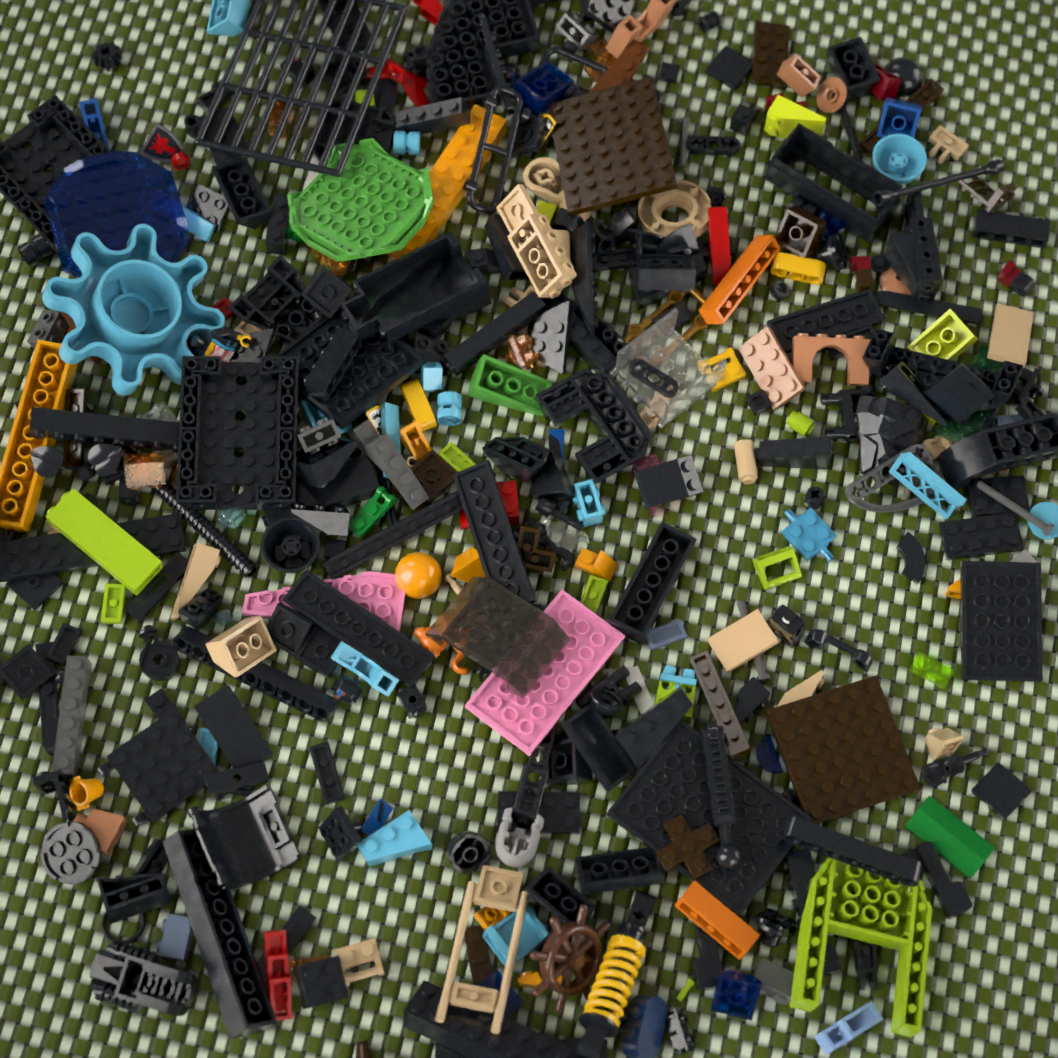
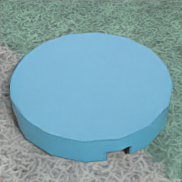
[1027,502,1058,540]

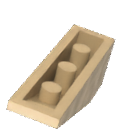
[170,543,221,620]

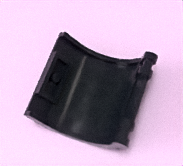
[187,785,302,889]

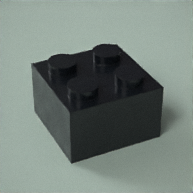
[294,955,349,1009]

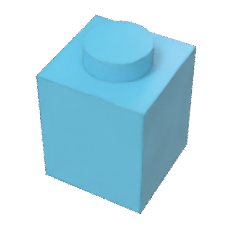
[420,362,442,392]

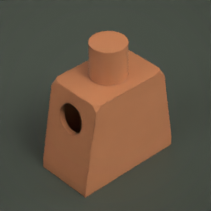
[74,809,127,857]

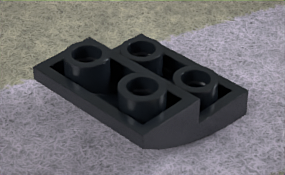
[971,762,1031,820]

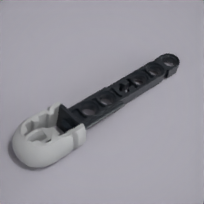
[495,720,559,867]

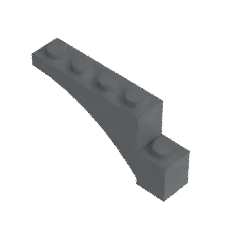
[347,419,429,509]

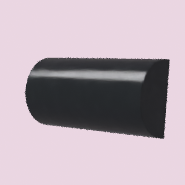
[576,847,665,895]

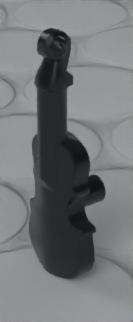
[922,746,989,787]

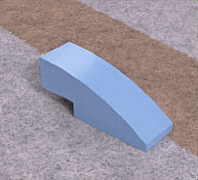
[815,1001,883,1055]

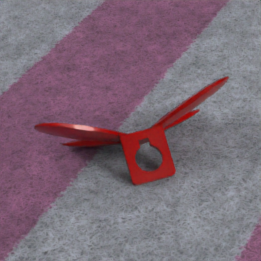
[365,58,429,107]

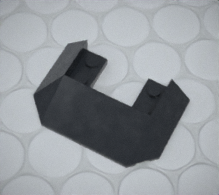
[536,369,651,484]

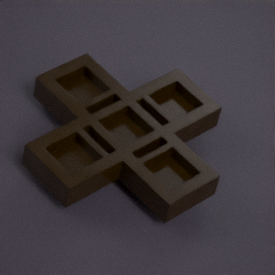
[655,815,720,880]

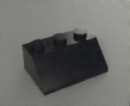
[826,37,880,102]
[637,254,696,292]
[524,866,596,923]

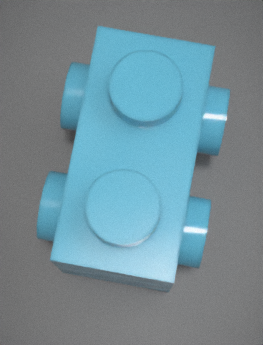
[572,479,606,527]

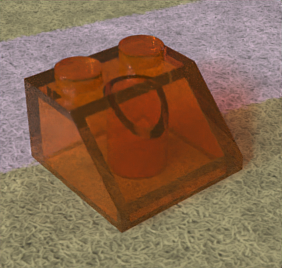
[123,452,166,490]

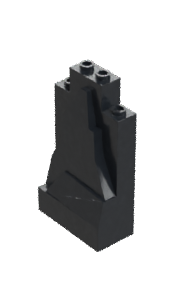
[341,231,492,343]

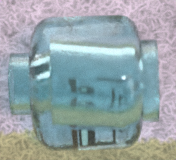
[217,510,246,529]

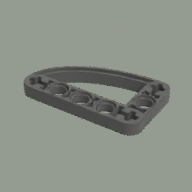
[845,444,942,512]

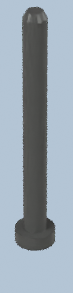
[976,481,1054,536]
[737,600,771,684]

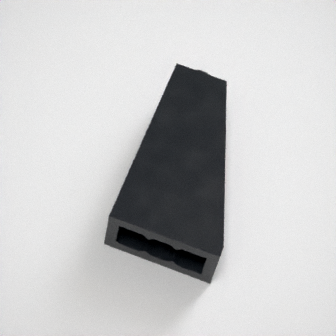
[484,214,530,280]
[754,436,832,470]

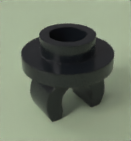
[138,625,159,647]

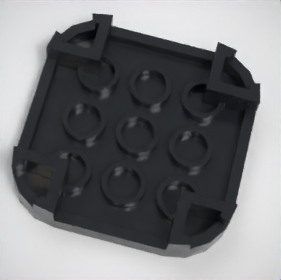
[314,96,395,165]

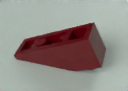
[870,61,902,101]

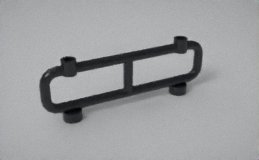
[538,41,663,109]
[463,85,531,214]

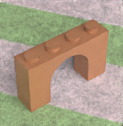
[606,0,677,59]
[791,333,870,387]

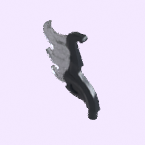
[513,514,589,571]

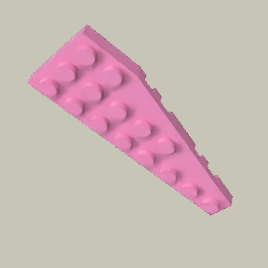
[242,571,406,632]

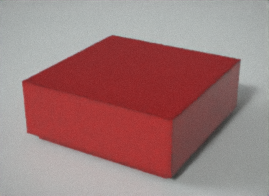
[211,297,235,320]

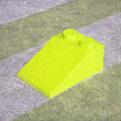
[764,95,827,139]
[907,309,978,361]

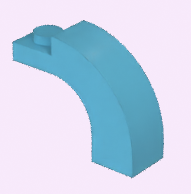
[331,641,399,697]

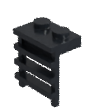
[32,770,76,822]

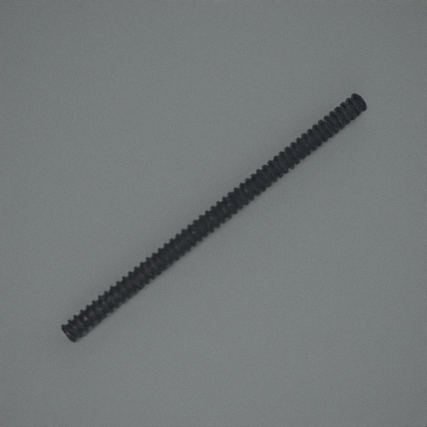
[65,406,258,578]

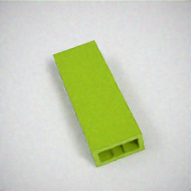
[46,488,163,596]

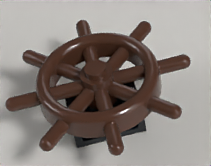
[530,904,610,1013]

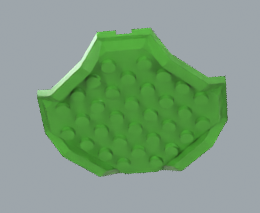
[287,138,434,262]

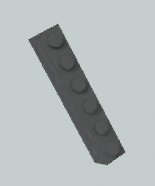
[52,656,92,780]

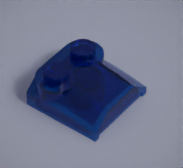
[710,970,762,1021]

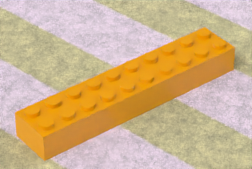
[386,104,507,259]
[0,339,78,534]

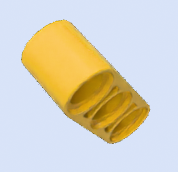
[770,252,826,285]
[400,378,437,432]

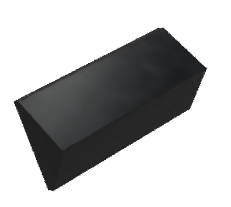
[211,157,272,230]

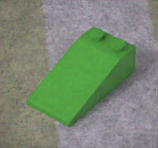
[467,355,552,416]

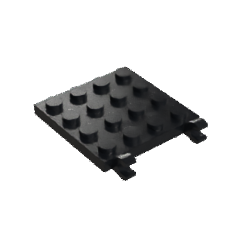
[97,709,219,827]

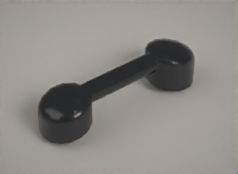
[804,629,873,671]

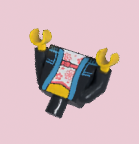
[191,327,252,362]

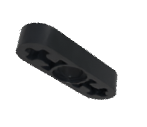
[687,136,740,156]
[629,358,679,398]

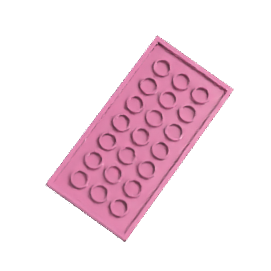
[465,590,625,756]

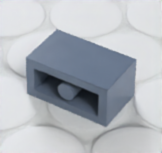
[157,914,193,963]

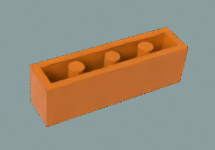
[674,880,760,960]

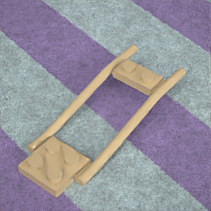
[436,865,530,1034]

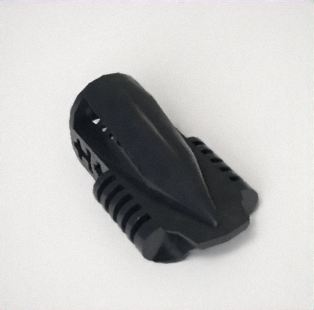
[90,940,198,1016]

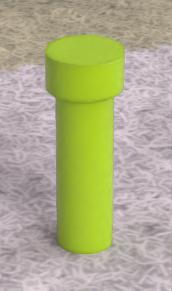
[676,978,695,1002]

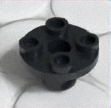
[817,232,850,270]
[755,908,797,948]

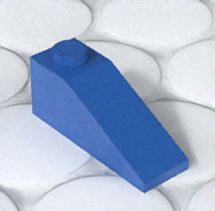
[79,98,110,150]

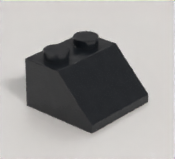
[546,738,593,785]

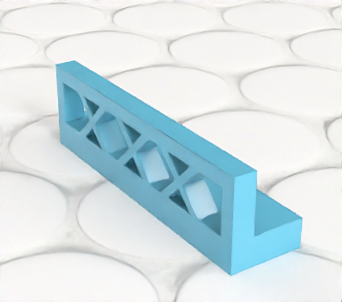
[889,452,966,519]

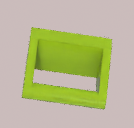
[752,546,802,590]

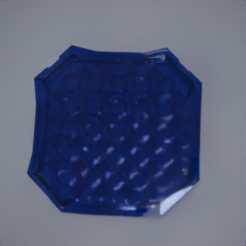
[43,150,190,278]

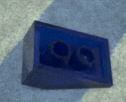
[510,60,575,117]

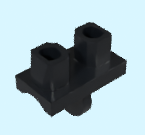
[1012,368,1044,404]

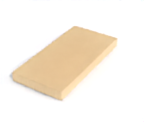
[987,303,1034,367]

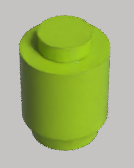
[786,411,816,437]

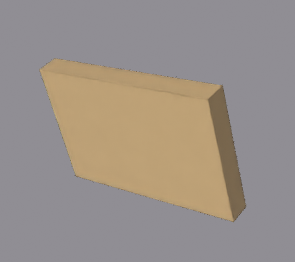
[707,609,779,673]

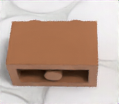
[777,54,821,97]

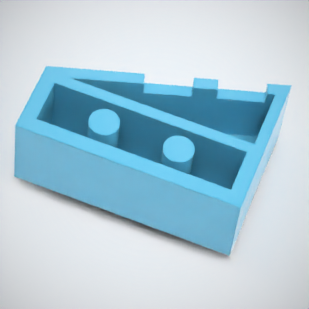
[357,810,432,867]

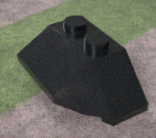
[482,437,549,483]

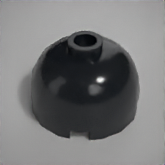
[447,831,489,874]

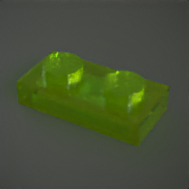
[908,651,954,689]

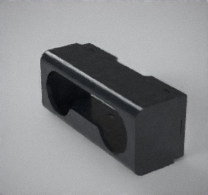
[765,123,903,244]

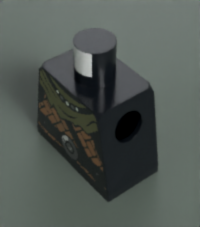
[766,604,805,648]

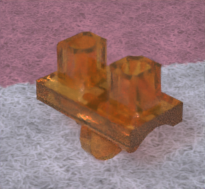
[505,334,539,370]

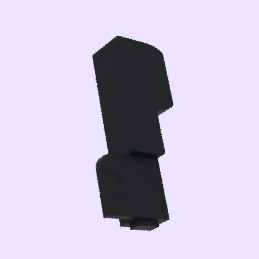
[902,841,973,920]
[691,921,725,991]

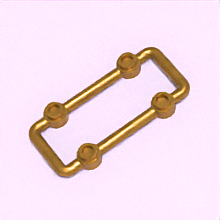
[623,288,709,367]

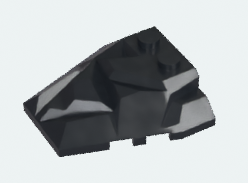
[229,255,323,342]
[856,395,929,486]

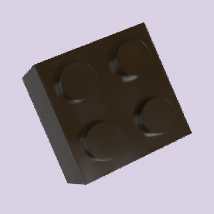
[775,205,827,258]

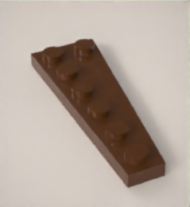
[589,39,650,93]

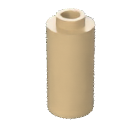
[734,439,758,484]

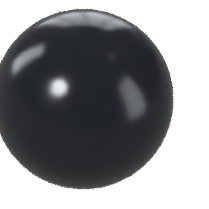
[884,57,923,97]

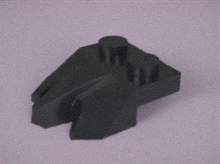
[319,56,369,97]

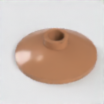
[816,77,847,113]
[879,267,911,295]

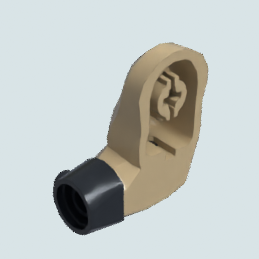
[523,157,592,234]

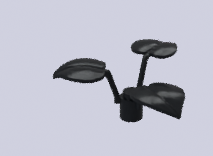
[30,444,122,508]

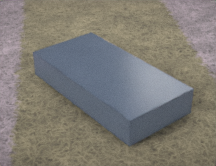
[646,619,688,651]

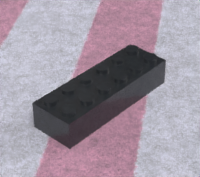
[608,522,697,645]

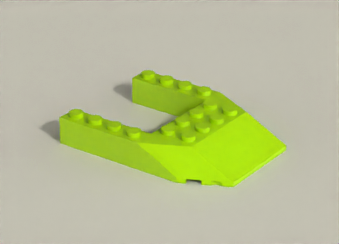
[790,857,932,1037]

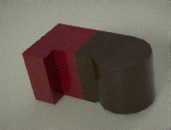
[848,256,873,292]

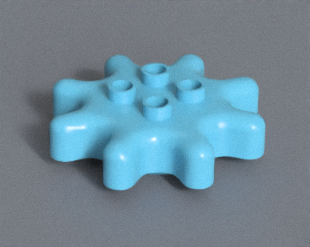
[42,224,225,396]

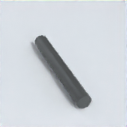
[678,118,689,168]

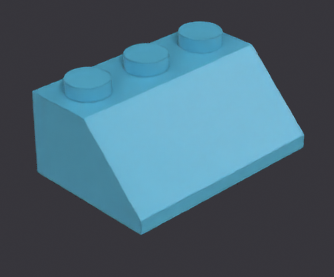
[207,0,250,36]

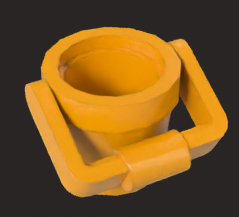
[69,776,104,811]

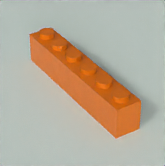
[699,235,781,324]

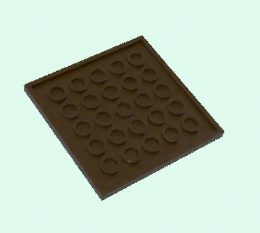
[765,675,921,824]

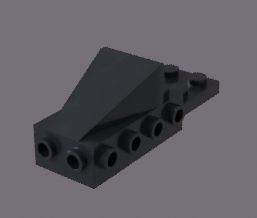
[883,191,943,302]

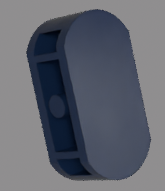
[621,995,668,1058]

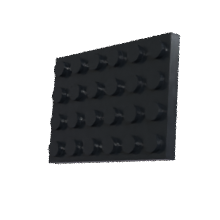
[960,561,1043,682]

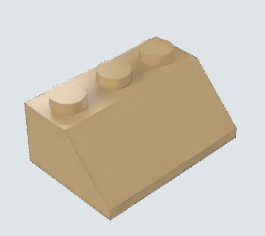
[206,615,277,677]

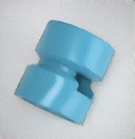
[393,131,421,155]
[437,391,462,426]

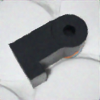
[280,57,315,88]

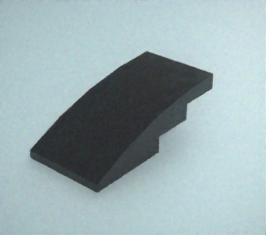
[194,684,274,768]

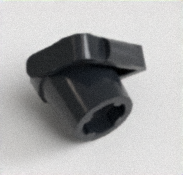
[403,44,431,77]

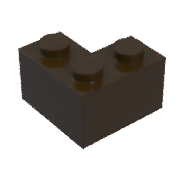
[518,524,556,573]

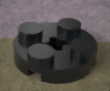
[139,640,180,681]

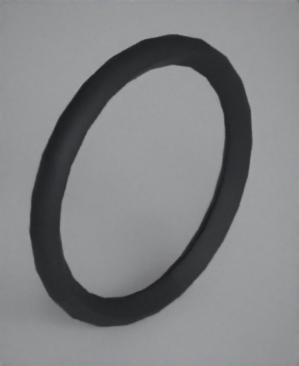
[101,911,146,944]

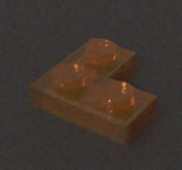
[584,37,616,83]

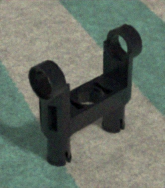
[820,385,877,441]

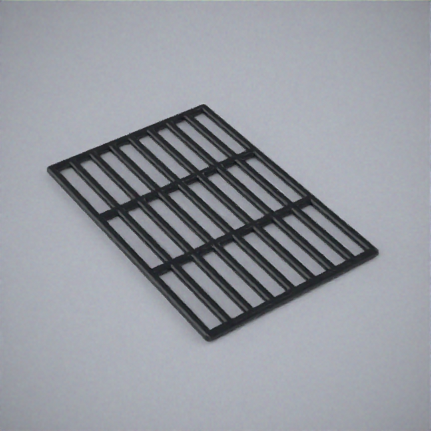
[195,0,407,177]

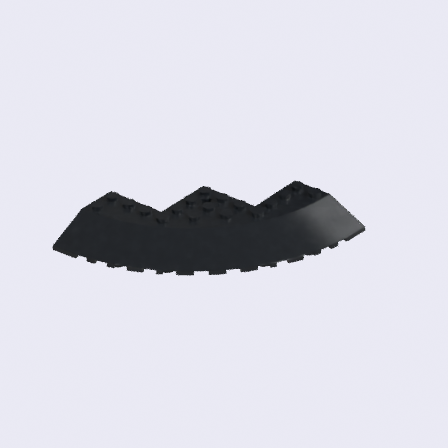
[426,0,560,111]

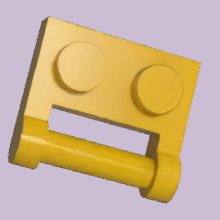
[697,347,746,392]

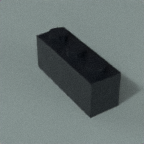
[265,194,290,255]

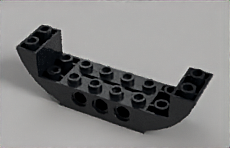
[862,328,1024,411]
[937,413,1058,490]

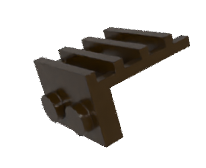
[958,176,1018,212]

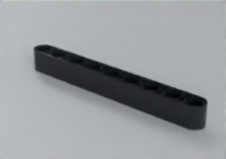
[172,626,338,722]

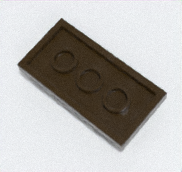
[751,20,789,89]

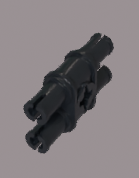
[575,665,642,718]

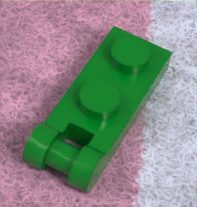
[348,486,397,540]

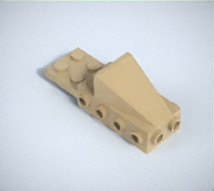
[496,184,577,298]

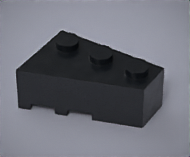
[96,873,172,924]

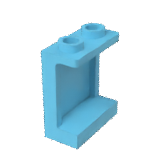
[482,906,549,966]

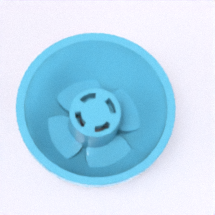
[872,134,927,184]

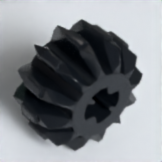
[91,41,123,72]

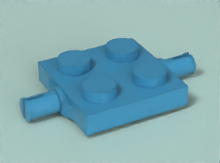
[781,508,837,562]

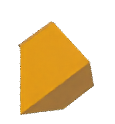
[450,547,488,588]

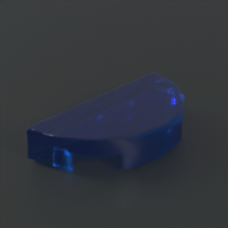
[755,734,783,774]

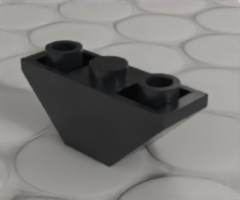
[178,588,224,630]

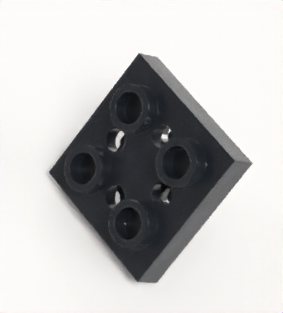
[318,806,363,863]

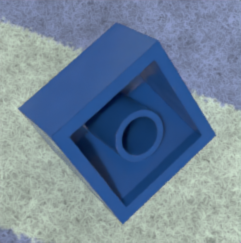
[877,97,922,138]

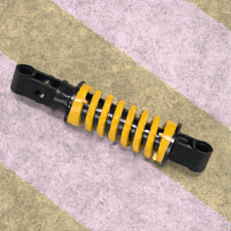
[576,890,657,1058]

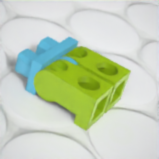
[655,665,697,724]

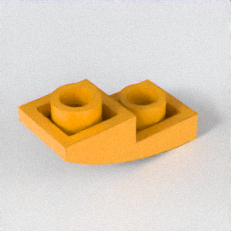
[473,907,513,930]
[518,970,563,988]

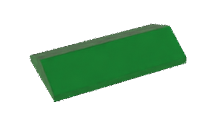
[904,796,995,879]

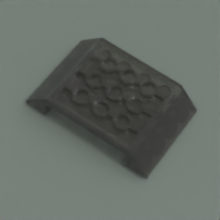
[425,577,570,699]

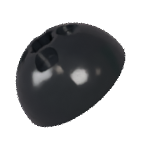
[261,517,320,574]

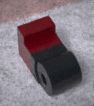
[997,260,1035,297]

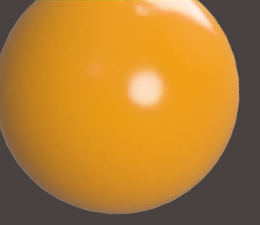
[395,552,442,599]

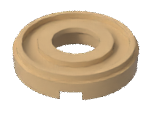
[638,180,711,238]

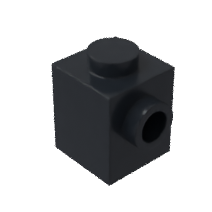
[397,684,427,719]

